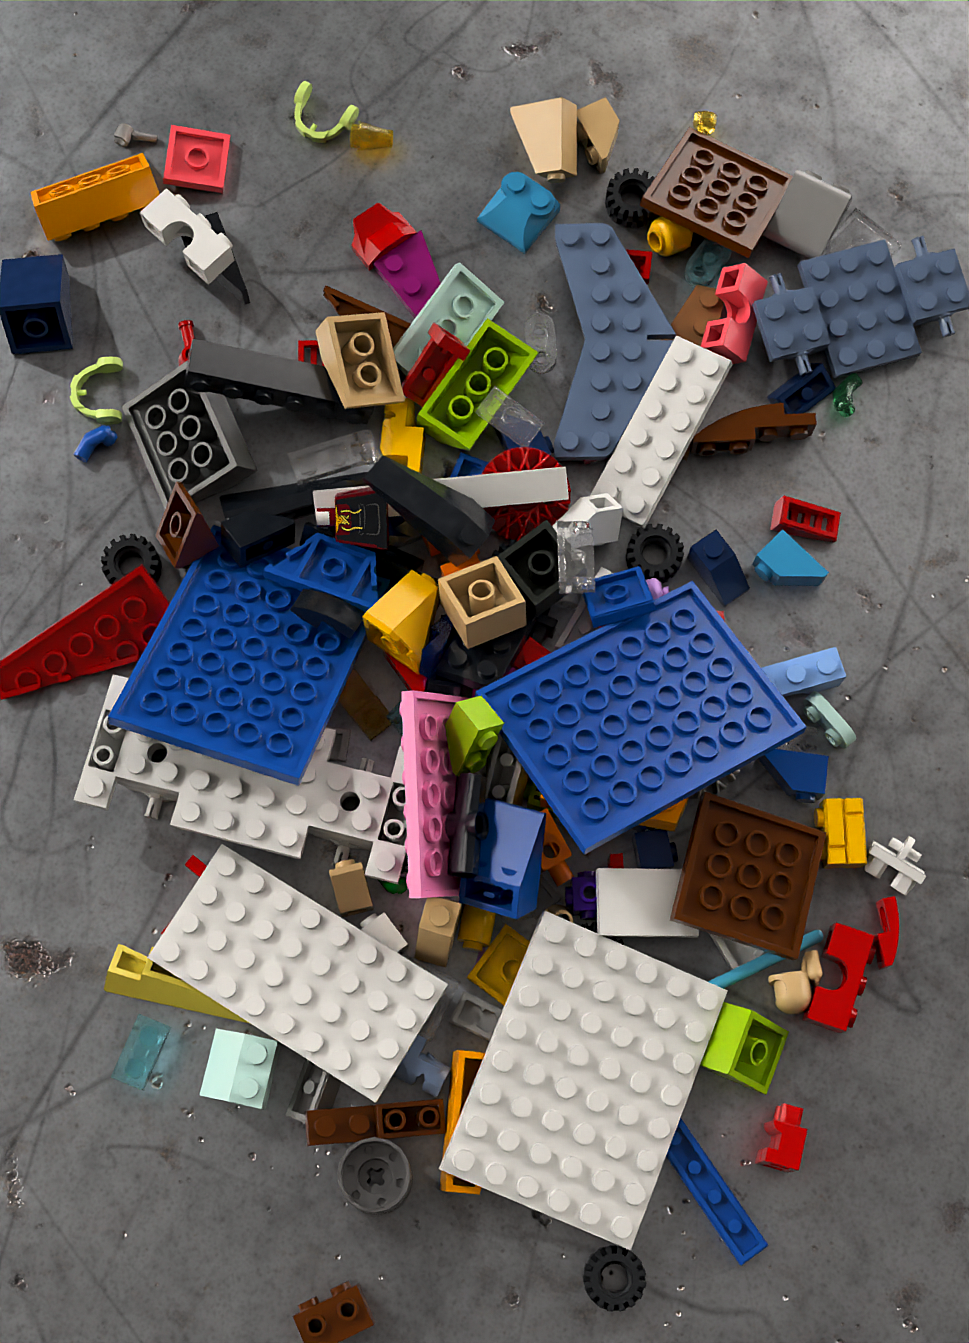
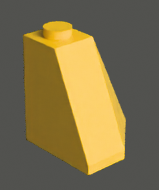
[362,570,439,675]

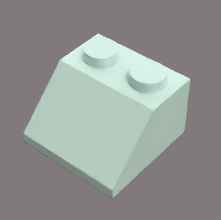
[200,1029,282,1110]

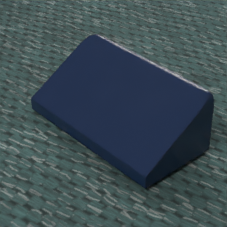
[767,363,837,414]

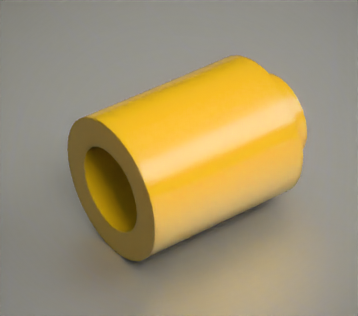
[457,904,496,952]

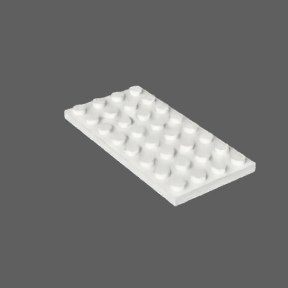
[147,844,448,1103]

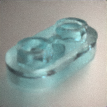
[684,238,732,287]

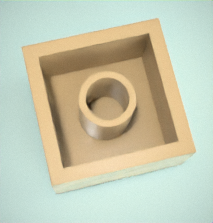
[438,556,527,649]

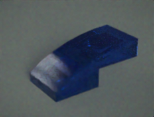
[419,614,453,679]

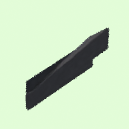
[219,472,368,520]

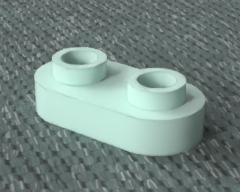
[803,691,856,749]

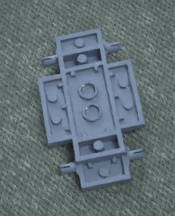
[752,236,969,379]

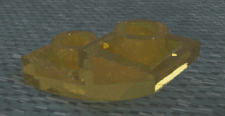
[338,669,396,741]

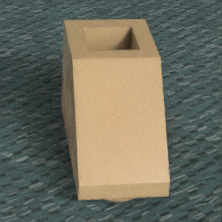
[577,97,620,174]
[329,859,374,918]

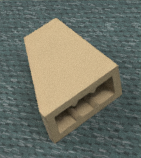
[510,97,577,183]
[414,897,464,968]

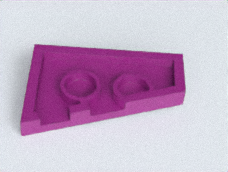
[373,230,441,319]

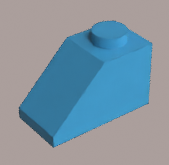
[752,529,829,586]

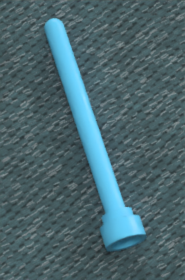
[708,930,824,989]

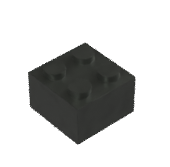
[497,520,587,618]

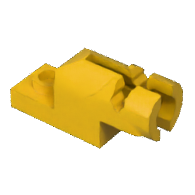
[380,397,426,474]

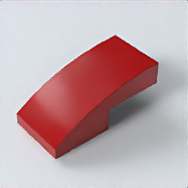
[872,896,899,970]

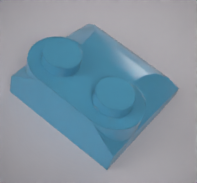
[477,172,561,254]

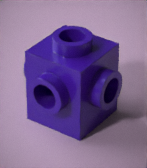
[565,871,597,920]

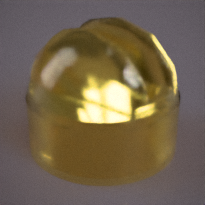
[693,111,717,135]

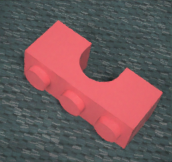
[701,263,768,364]

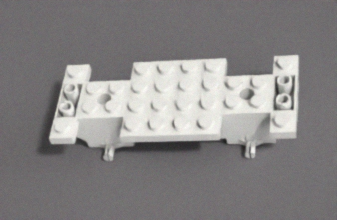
[74,674,407,884]

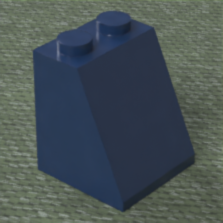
[0,254,73,354]

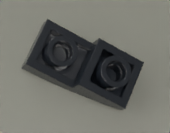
[290,589,365,639]

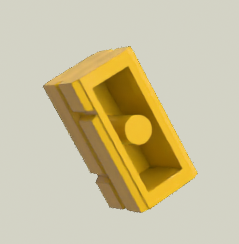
[814,798,867,869]

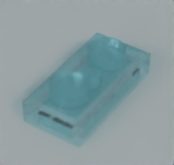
[111,1014,171,1091]

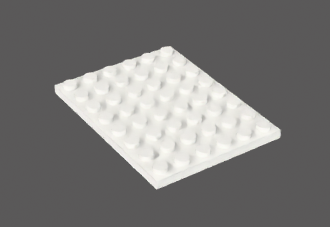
[439,911,728,1250]

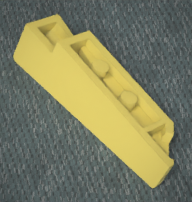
[104,944,251,1024]

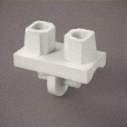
[864,836,926,895]

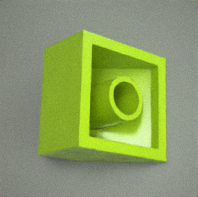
[700,1002,789,1095]

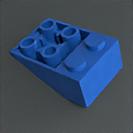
[459,798,547,920]

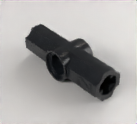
[445,773,489,879]

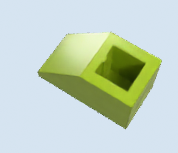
[445,696,504,776]

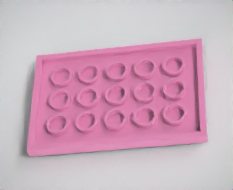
[400,690,474,898]

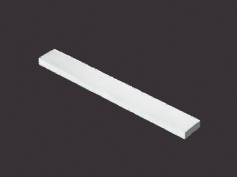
[313,466,569,523]

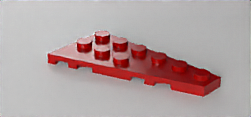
[0,564,170,700]

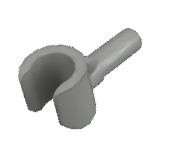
[114,123,158,147]

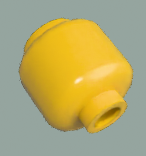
[647,217,693,257]

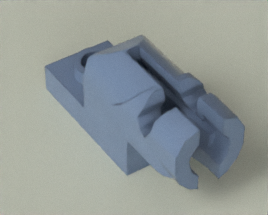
[393,1035,451,1098]

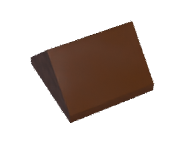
[155,482,220,569]

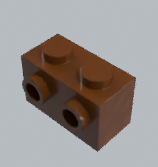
[293,1280,376,1343]

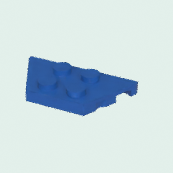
[263,533,378,613]

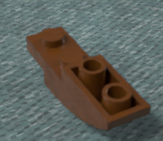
[690,403,817,456]
[305,1099,446,1146]

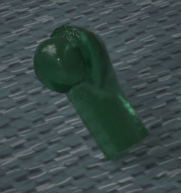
[832,373,863,417]

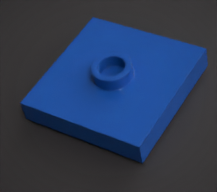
[580,566,656,628]

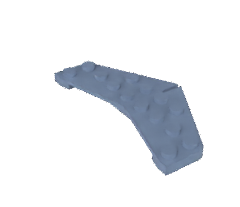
[554,223,676,461]

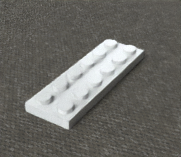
[590,336,733,529]

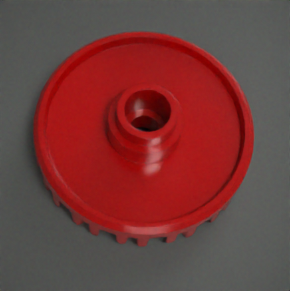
[481,447,571,542]

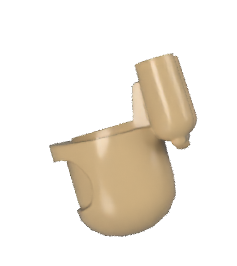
[768,950,823,1014]

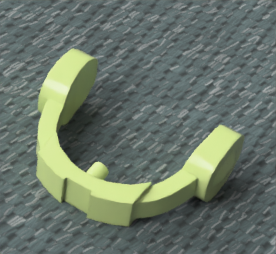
[294,81,359,143]
[70,356,123,425]

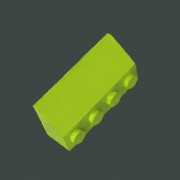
[416,318,539,451]

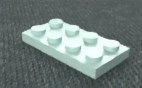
[393,262,504,375]

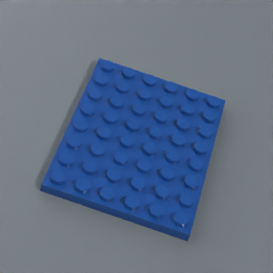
[108,525,390,786]
[475,581,807,855]

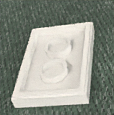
[596,868,699,937]

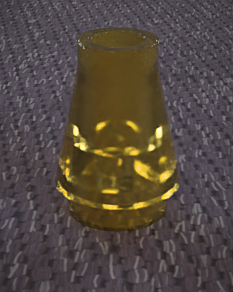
[350,121,393,152]

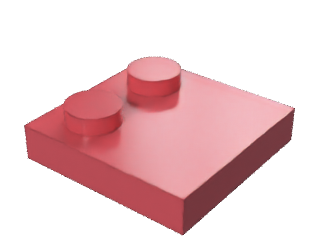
[163,125,231,194]

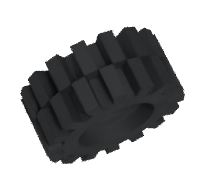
[605,168,655,228]
[625,523,684,583]
[101,534,162,585]
[583,1245,647,1312]

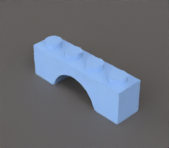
[761,647,846,697]

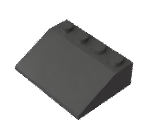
[121,361,258,509]

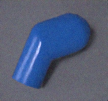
[73,425,117,462]

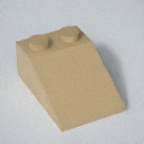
[315,312,405,409]

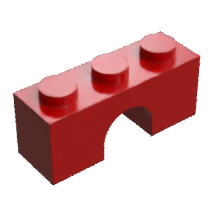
[802,922,876,1033]

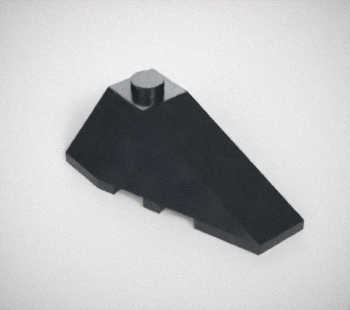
[362,455,495,567]

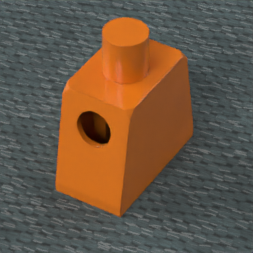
[540,808,574,887]

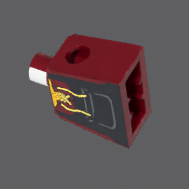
[316,487,389,549]

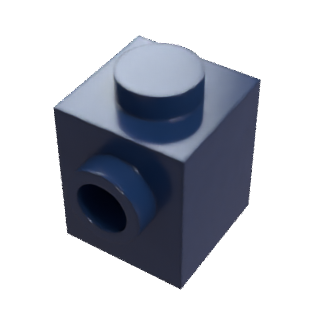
[632,829,678,869]

